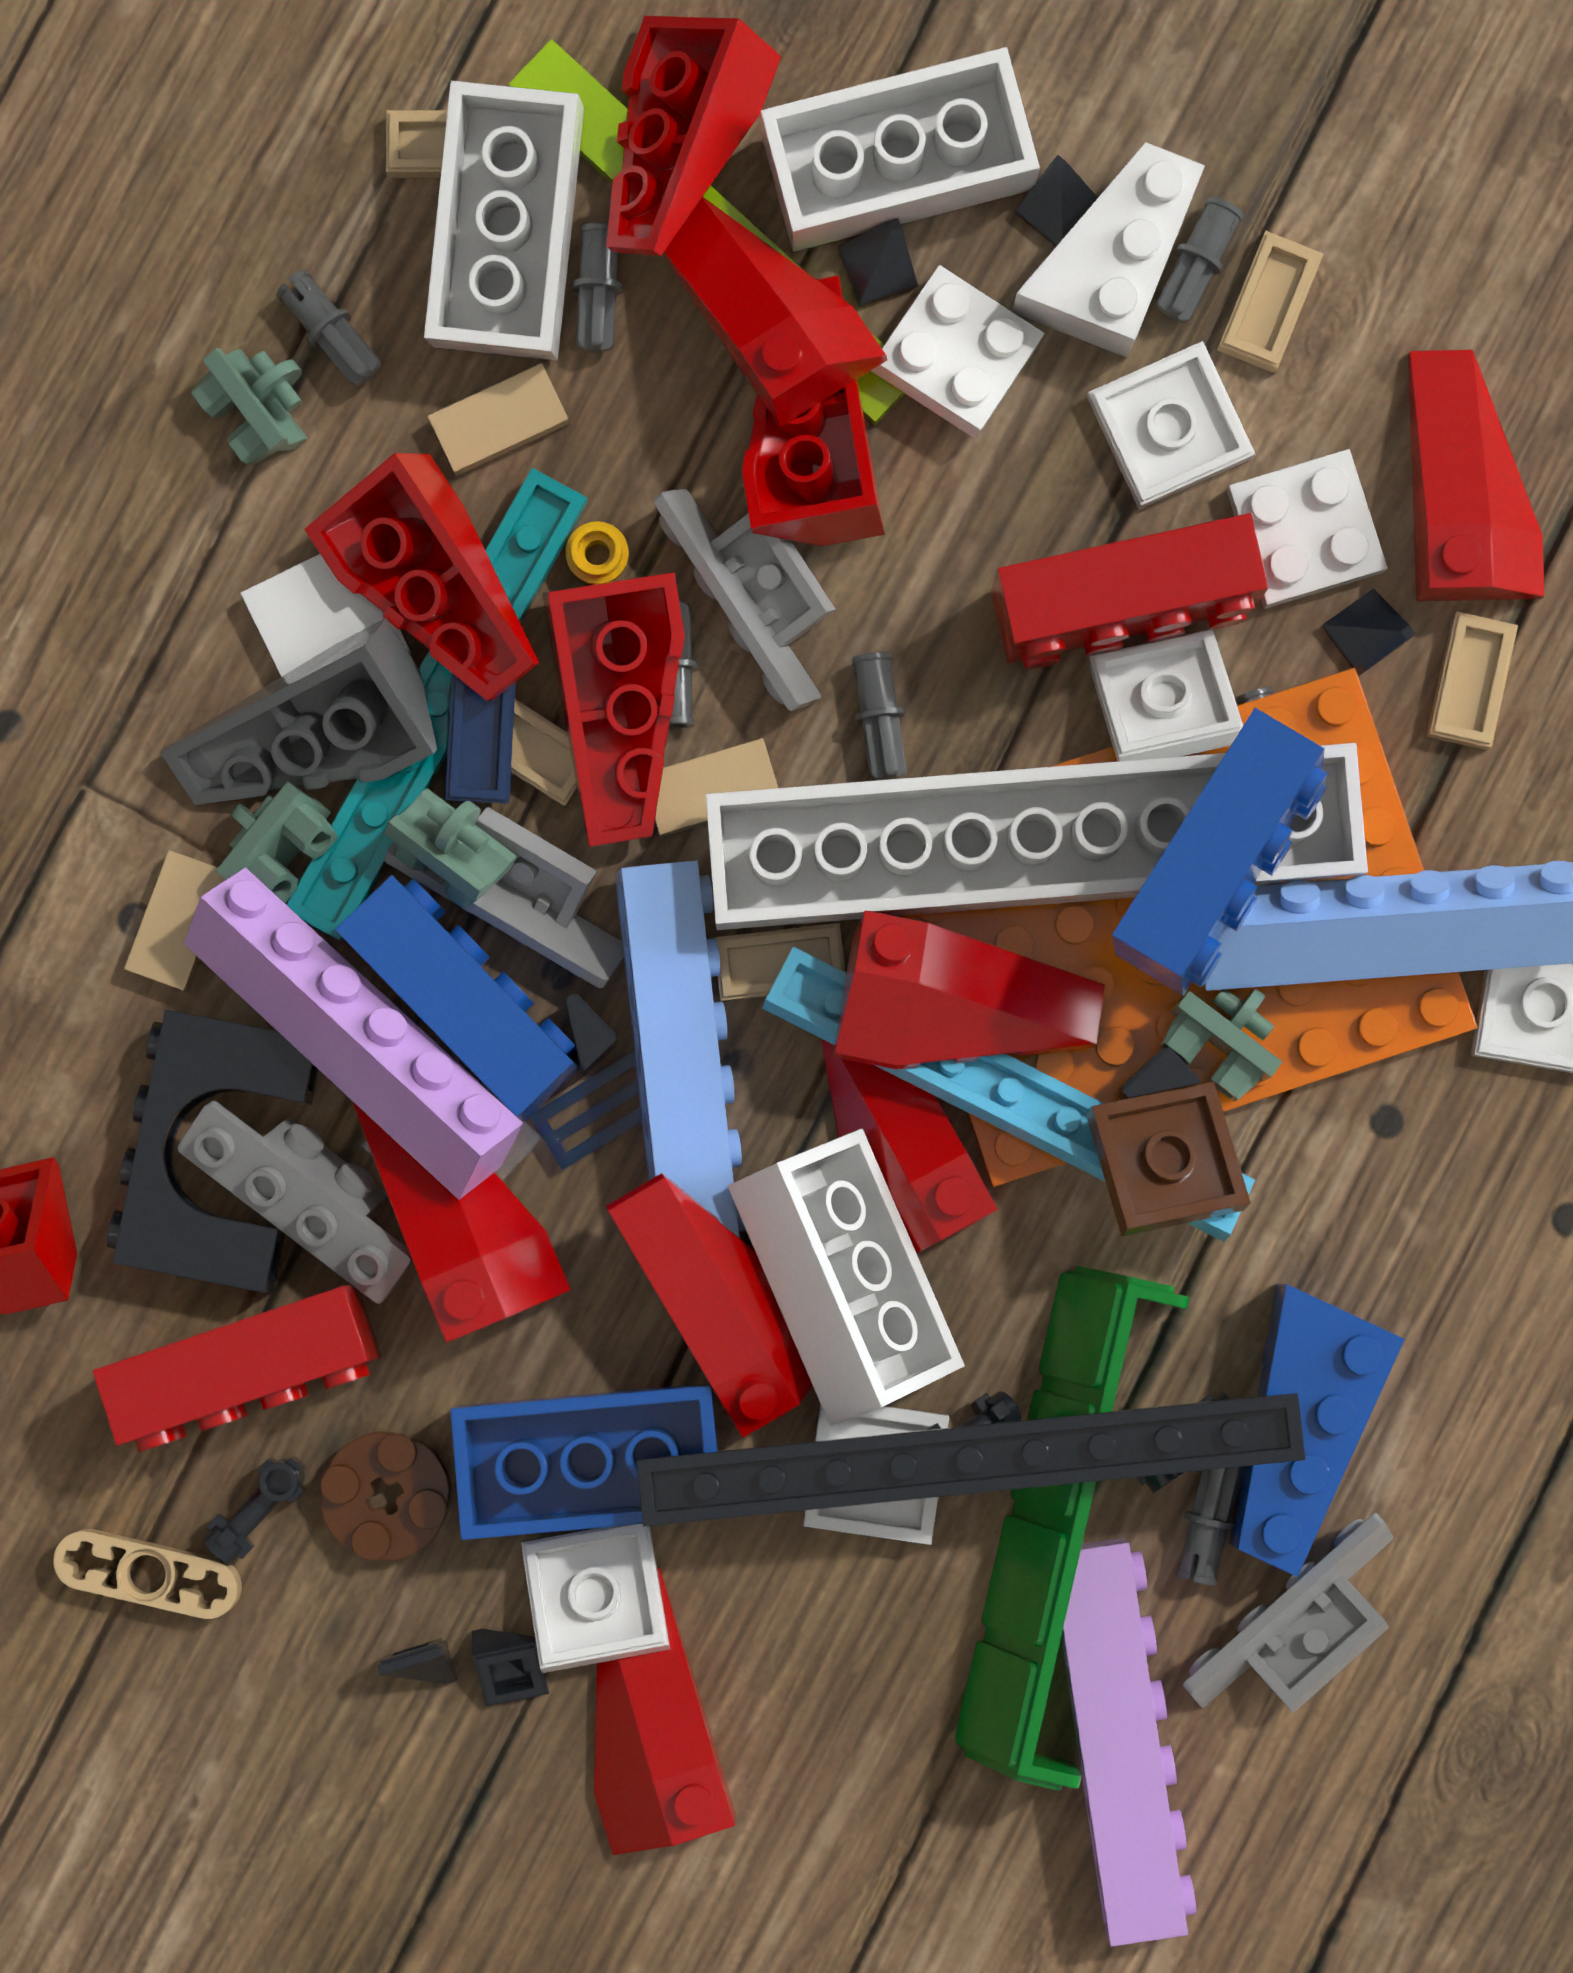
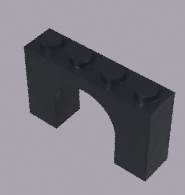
[107,1009,319,1293]

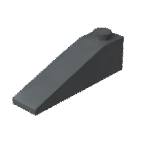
[160,618,437,805]

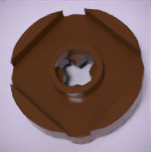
[321,1431,451,1561]

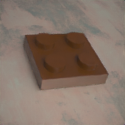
[1086,1081,1251,1237]

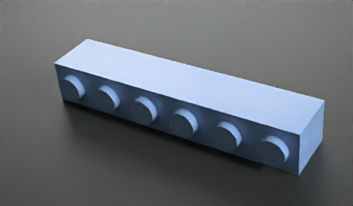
[615,860,746,1238]
[1205,861,1573,991]

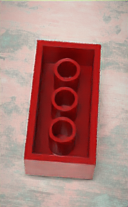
[991,513,1269,670]
[92,1285,382,1453]

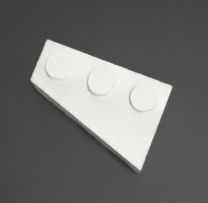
[1012,143,1205,358]

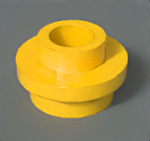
[566,521,629,585]

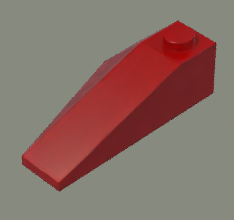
[662,197,887,427]
[742,275,885,546]
[1408,350,1545,602]
[542,572,685,847]
[833,910,1105,1070]
[353,1102,571,1343]
[606,1173,813,1438]

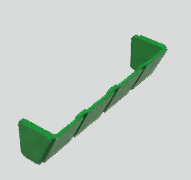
[955,1265,1189,1791]

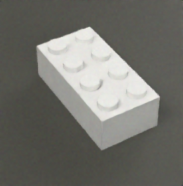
[760,47,1040,252]
[424,81,584,361]
[728,1128,965,1426]

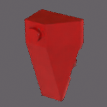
[606,16,782,256]
[304,453,539,701]
[821,1039,998,1254]
[0,1157,77,1314]
[594,1567,736,1855]

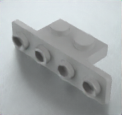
[653,489,836,711]
[384,807,624,988]
[178,1101,413,1304]
[1183,1513,1394,1713]

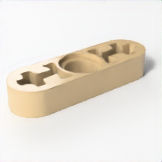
[53,1529,242,1619]

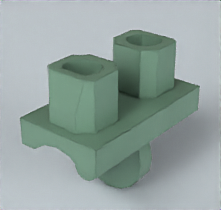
[191,348,308,464]
[216,781,337,903]
[384,788,517,908]
[1160,988,1283,1102]

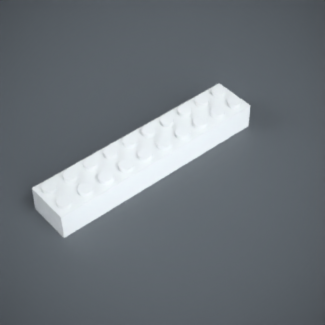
[706,743,1368,930]

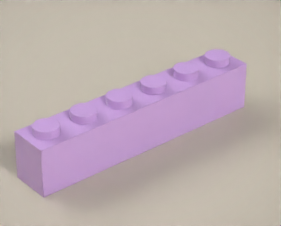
[183,867,523,1200]
[1061,1538,1197,1947]

